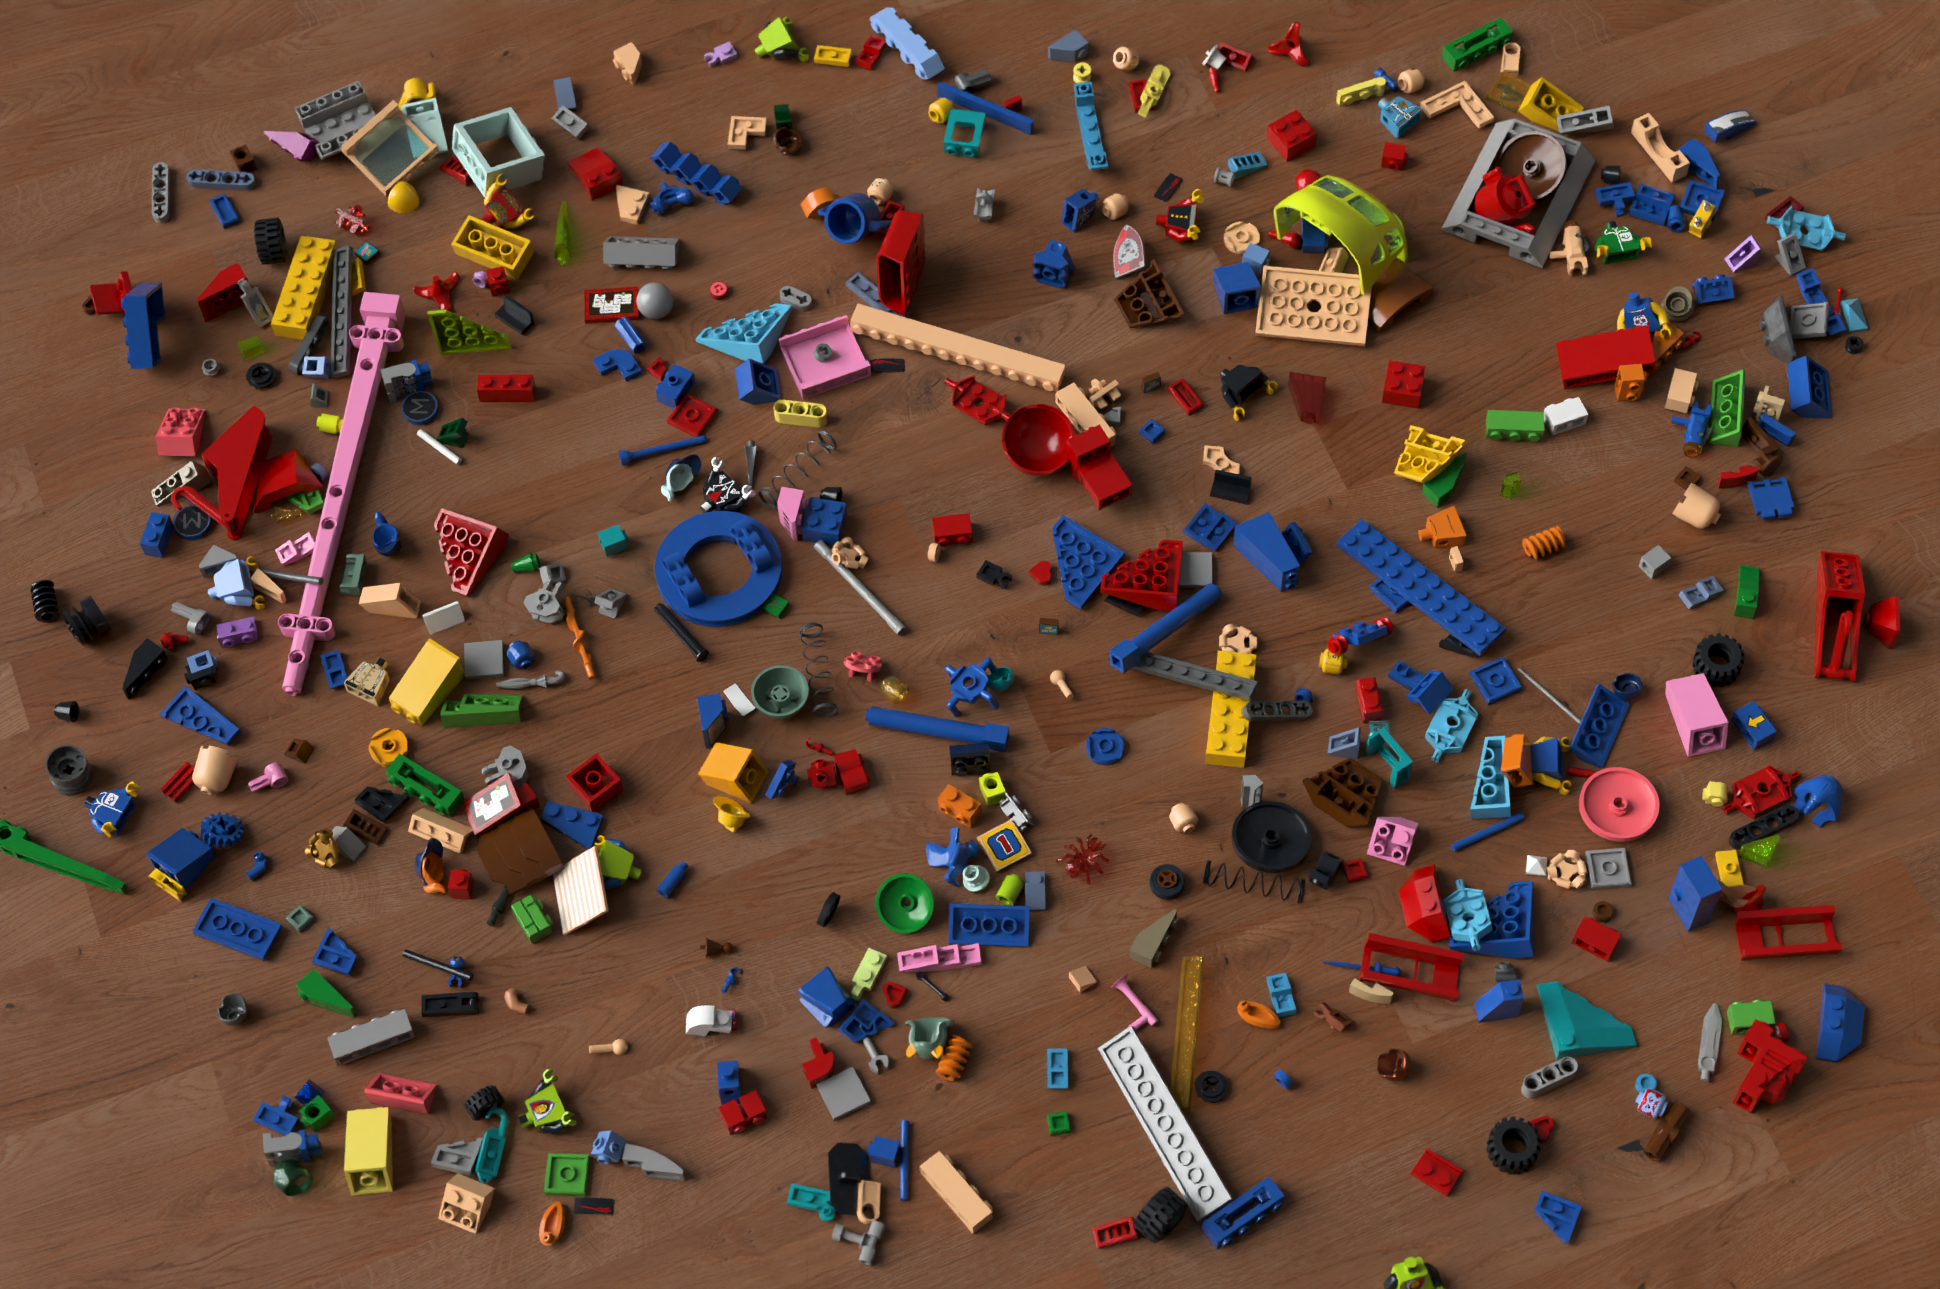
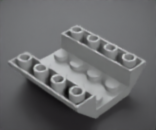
[295,81,376,160]

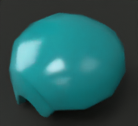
[987,667,1015,692]

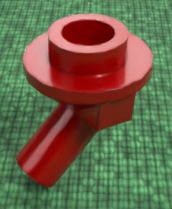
[160,632,189,650]

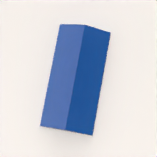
[1570,683,1630,768]
[948,903,1030,946]

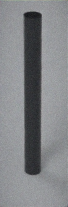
[403,949,474,981]

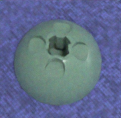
[751,665,809,719]

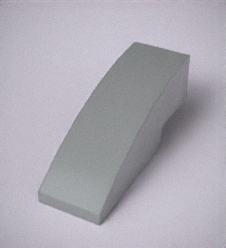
[623,1144,685,1181]

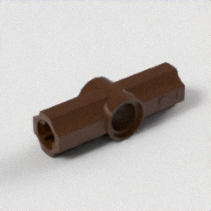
[1643,1102,1691,1162]

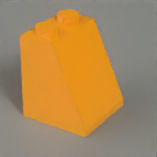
[698,742,769,803]

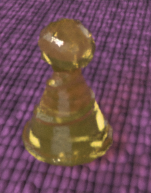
[271,506,302,525]

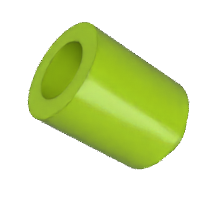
[996,874,1024,906]

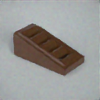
[343,809,388,845]

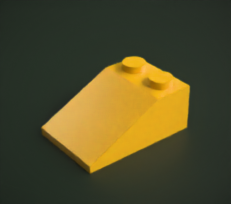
[1518,77,1584,135]

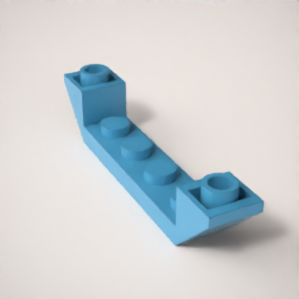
[1074,82,1109,171]

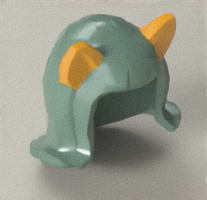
[906,1017,954,1060]

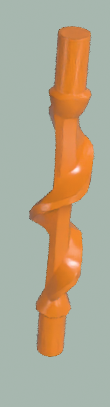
[563,596,596,680]

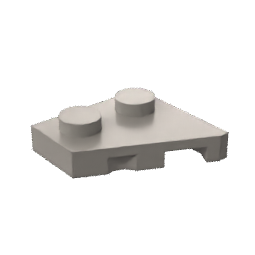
[431,1138,483,1176]

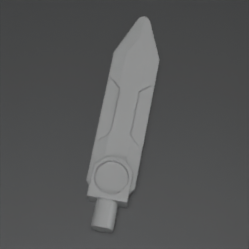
[1698,1003,1722,1083]

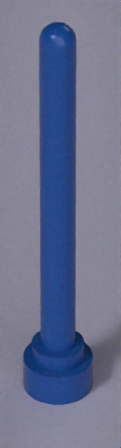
[618,436,707,465]

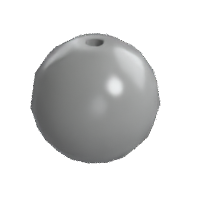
[636,282,674,320]

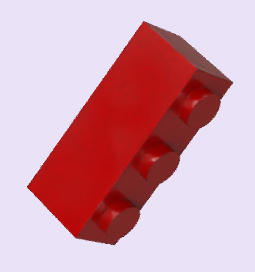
[477,374,536,402]

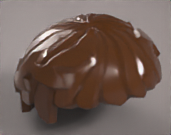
[774,127,802,155]

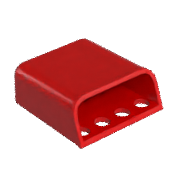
[876,210,925,317]

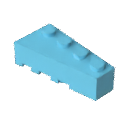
[1470,736,1511,819]

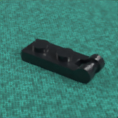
[421,992,479,1017]

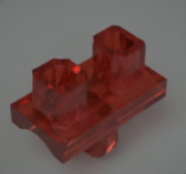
[335,205,370,237]

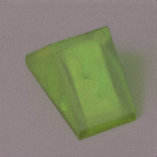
[1738,834,1780,868]

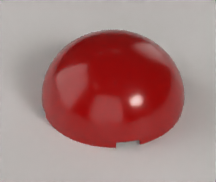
[1002,403,1075,477]

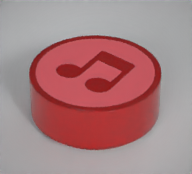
[709,281,728,300]

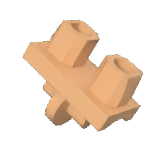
[1088,379,1121,412]

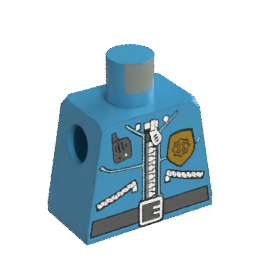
[1378,96,1422,139]

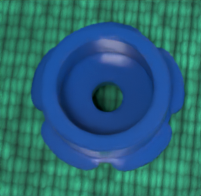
[1295,688,1314,703]

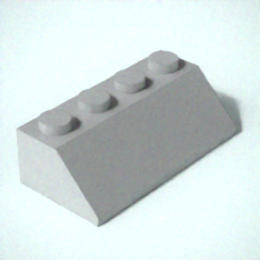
[603,236,680,269]

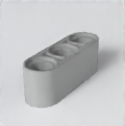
[1521,1057,1578,1099]

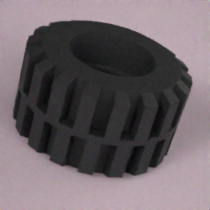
[254,217,287,265]
[1692,634,1745,687]
[1486,1117,1541,1175]
[1134,1187,1188,1244]

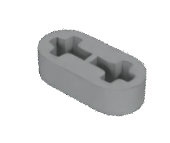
[780,286,812,311]

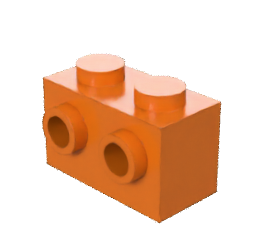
[1614,364,1647,401]
[937,784,982,828]

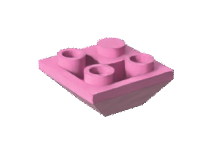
[1367,817,1419,866]

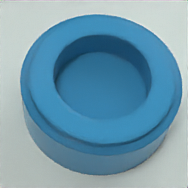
[1635,1073,1657,1093]

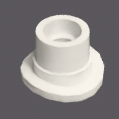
[1202,45,1226,70]

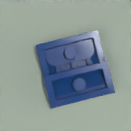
[1629,184,1675,225]
[1182,503,1237,551]

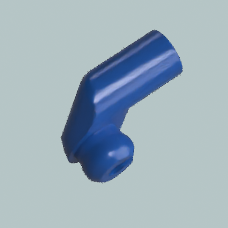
[246,852,267,881]

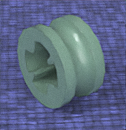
[814,343,832,362]

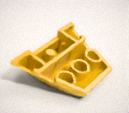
[1394,425,1467,483]

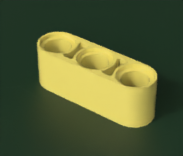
[774,400,827,428]

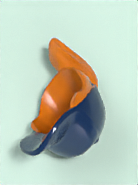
[415,838,446,893]

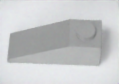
[1557,106,1614,134]

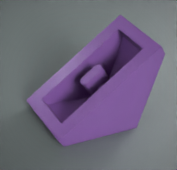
[1724,235,1762,273]

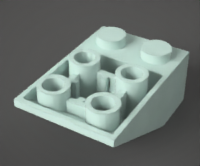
[401,98,448,159]

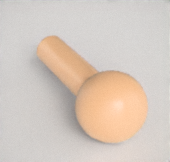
[1050,670,1074,700]
[589,1039,628,1055]

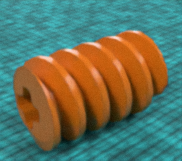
[1522,525,1565,560]
[935,1035,973,1081]

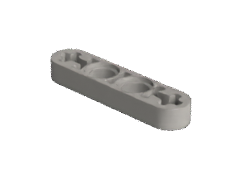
[152,162,170,223]

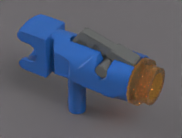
[1671,401,1712,458]

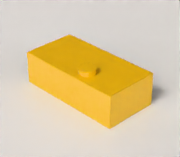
[451,215,535,280]

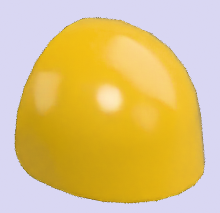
[388,181,420,214]

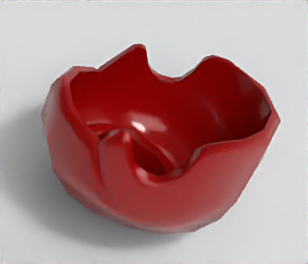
[1295,169,1322,191]

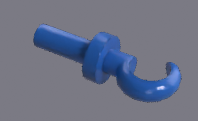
[721,967,741,994]

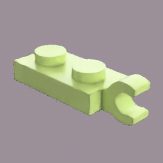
[851,948,887,1002]

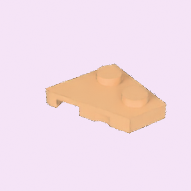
[616,185,650,225]

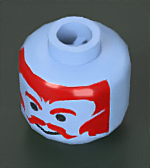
[1635,1088,1668,1119]

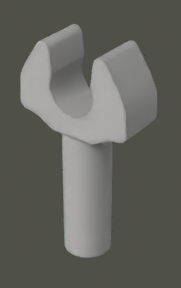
[863,1037,889,1074]

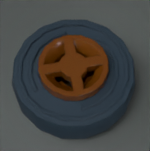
[1149,864,1185,900]

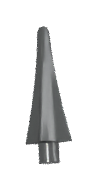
[744,440,758,487]

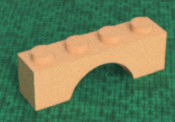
[1631,113,1690,182]

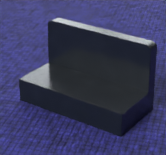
[495,294,535,336]
[1210,470,1252,505]

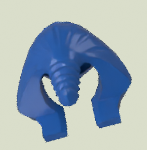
[1794,775,1843,828]

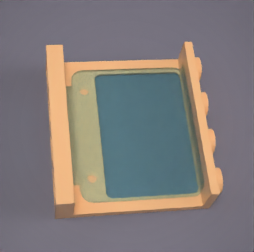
[341,100,438,196]

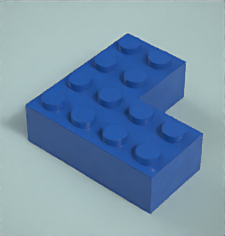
[121,282,165,369]

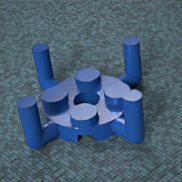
[945,658,999,717]

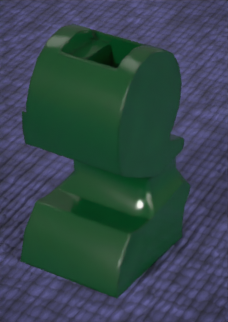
[774,104,793,130]

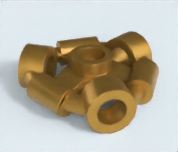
[305,829,341,869]

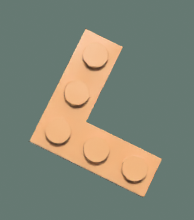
[1420,81,1494,129]

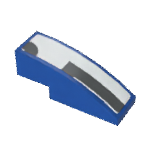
[1704,110,1756,143]

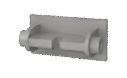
[999,793,1035,832]

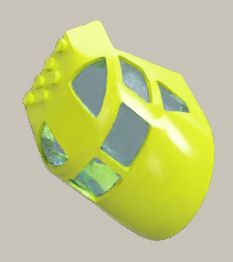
[1274,175,1408,295]

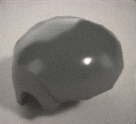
[217,993,249,1026]

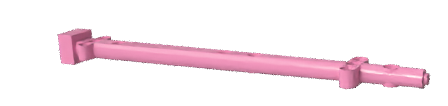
[278,292,406,696]

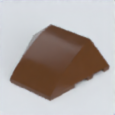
[1114,259,1185,328]
[1302,758,1383,827]

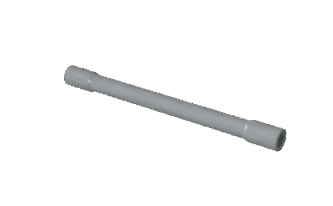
[814,540,907,636]

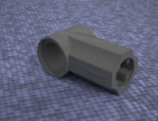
[954,69,992,94]

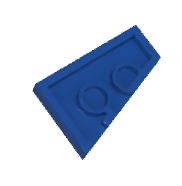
[541,801,604,850]

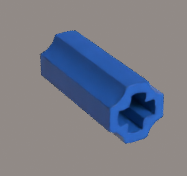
[615,317,647,354]

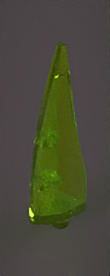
[554,200,572,264]

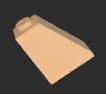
[359,583,421,618]

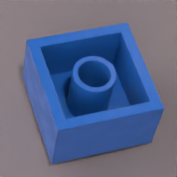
[801,497,847,545]

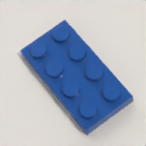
[192,898,283,961]

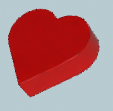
[1029,560,1051,585]
[883,982,908,1009]
[1529,1116,1554,1143]

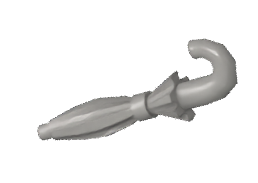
[496,671,565,689]

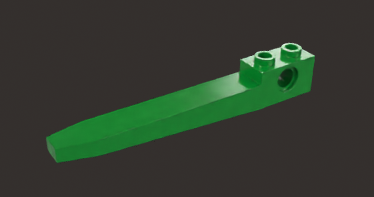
[0,819,128,894]

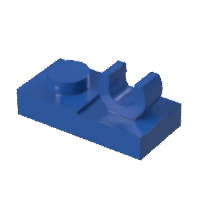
[1282,522,1313,564]
[1388,660,1425,691]

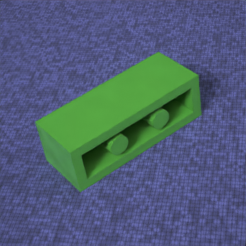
[1486,410,1544,442]

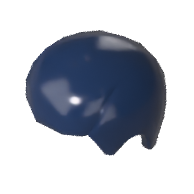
[1612,673,1643,701]

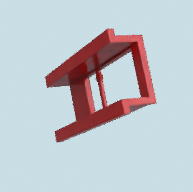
[1734,905,1842,961]
[1359,933,1464,1002]

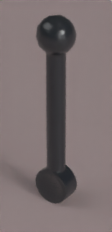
[916,971,949,1001]

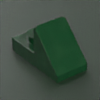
[436,418,469,448]

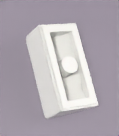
[422,601,465,635]

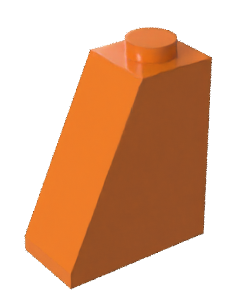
[1501,734,1533,788]

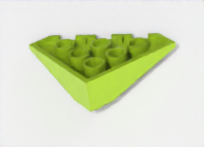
[428,310,512,355]

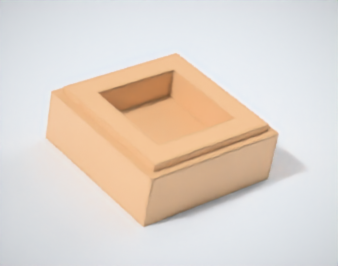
[1449,546,1464,573]

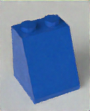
[1213,262,1261,314]
[146,828,216,891]

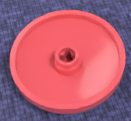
[1579,767,1660,842]

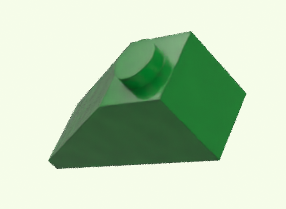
[1733,565,1759,619]
[295,969,357,1018]

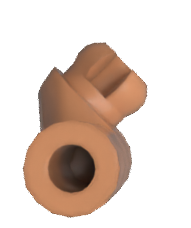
[504,988,529,1014]

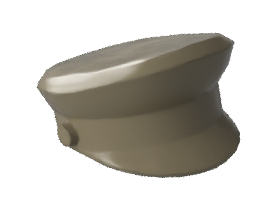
[1661,286,1694,322]

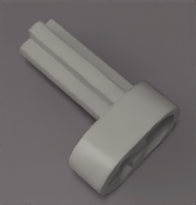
[171,602,210,635]

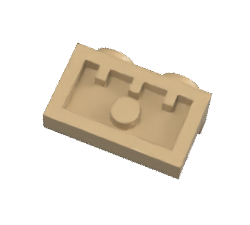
[1753,386,1785,422]

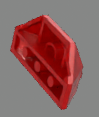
[1399,864,1452,943]

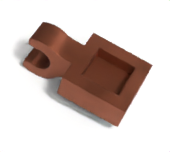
[1314,1002,1353,1032]

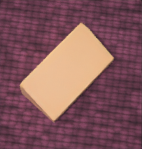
[1319,247,1349,273]

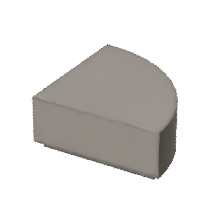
[1104,407,1121,426]

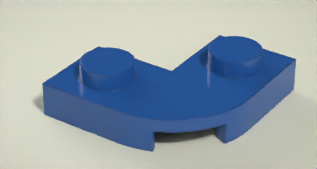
[593,349,642,381]

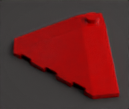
[434,508,509,596]
[1100,539,1183,611]

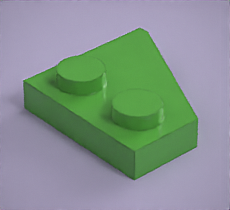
[284,490,324,514]

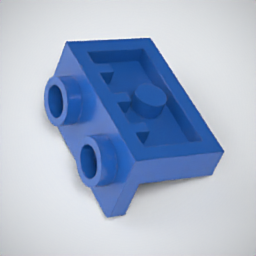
[1691,274,1735,304]

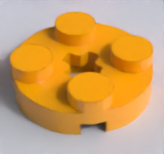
[369,728,409,767]

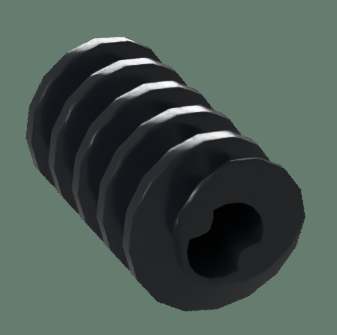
[30,580,60,623]

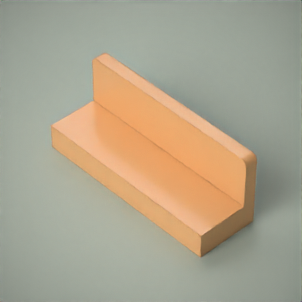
[408,808,473,853]

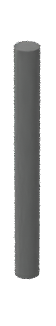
[262,569,324,585]

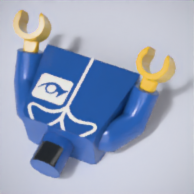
[84,782,140,838]

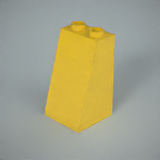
[389,638,465,726]

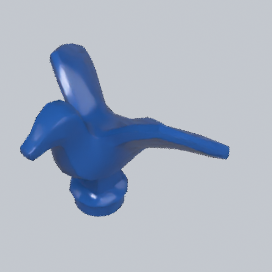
[926,828,980,887]

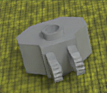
[523,579,565,624]
[481,745,529,788]

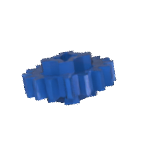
[200,812,244,848]

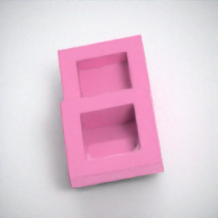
[275,532,316,565]

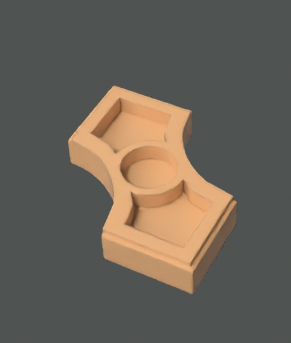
[1203,445,1240,474]

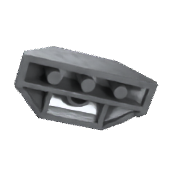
[1759,295,1797,364]

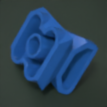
[1032,240,1075,289]
[798,967,856,1028]

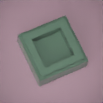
[285,905,314,933]

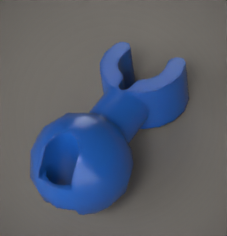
[448,956,465,988]

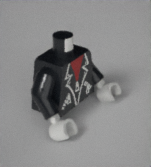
[700,457,756,513]

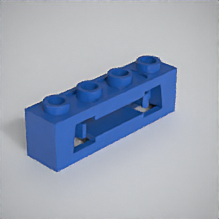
[1202,1177,1284,1249]

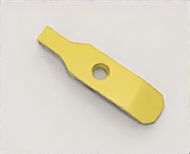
[1138,64,1171,118]

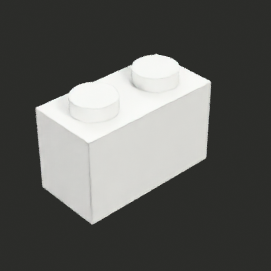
[1544,397,1588,436]

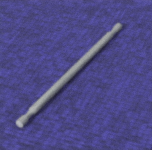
[1518,668,1581,724]

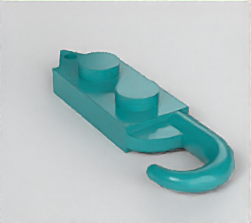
[475,1108,509,1184]

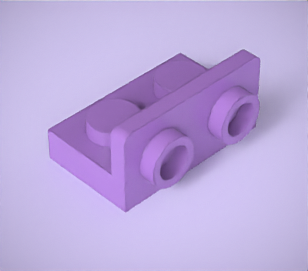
[216,617,259,648]

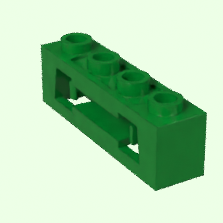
[1442,17,1513,71]
[385,753,464,817]

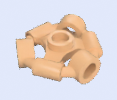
[832,537,869,569]
[1219,624,1257,654]
[1547,850,1588,889]

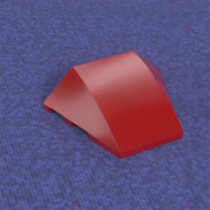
[254,449,323,513]

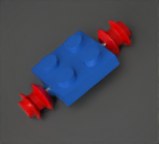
[1328,617,1393,656]

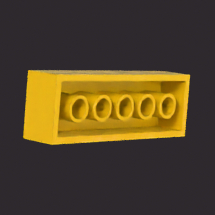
[271,236,338,340]
[1205,651,1257,768]

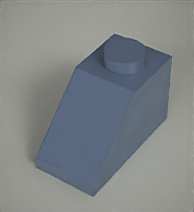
[1048,30,1089,62]

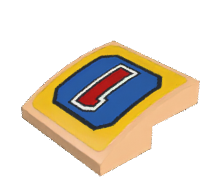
[976,820,1031,872]

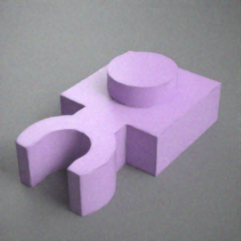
[704,42,738,67]

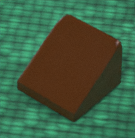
[284,739,314,763]

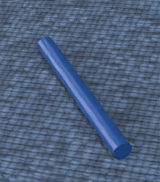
[1451,813,1524,852]
[900,1120,909,1201]

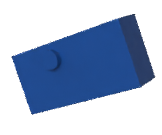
[1668,856,1722,932]

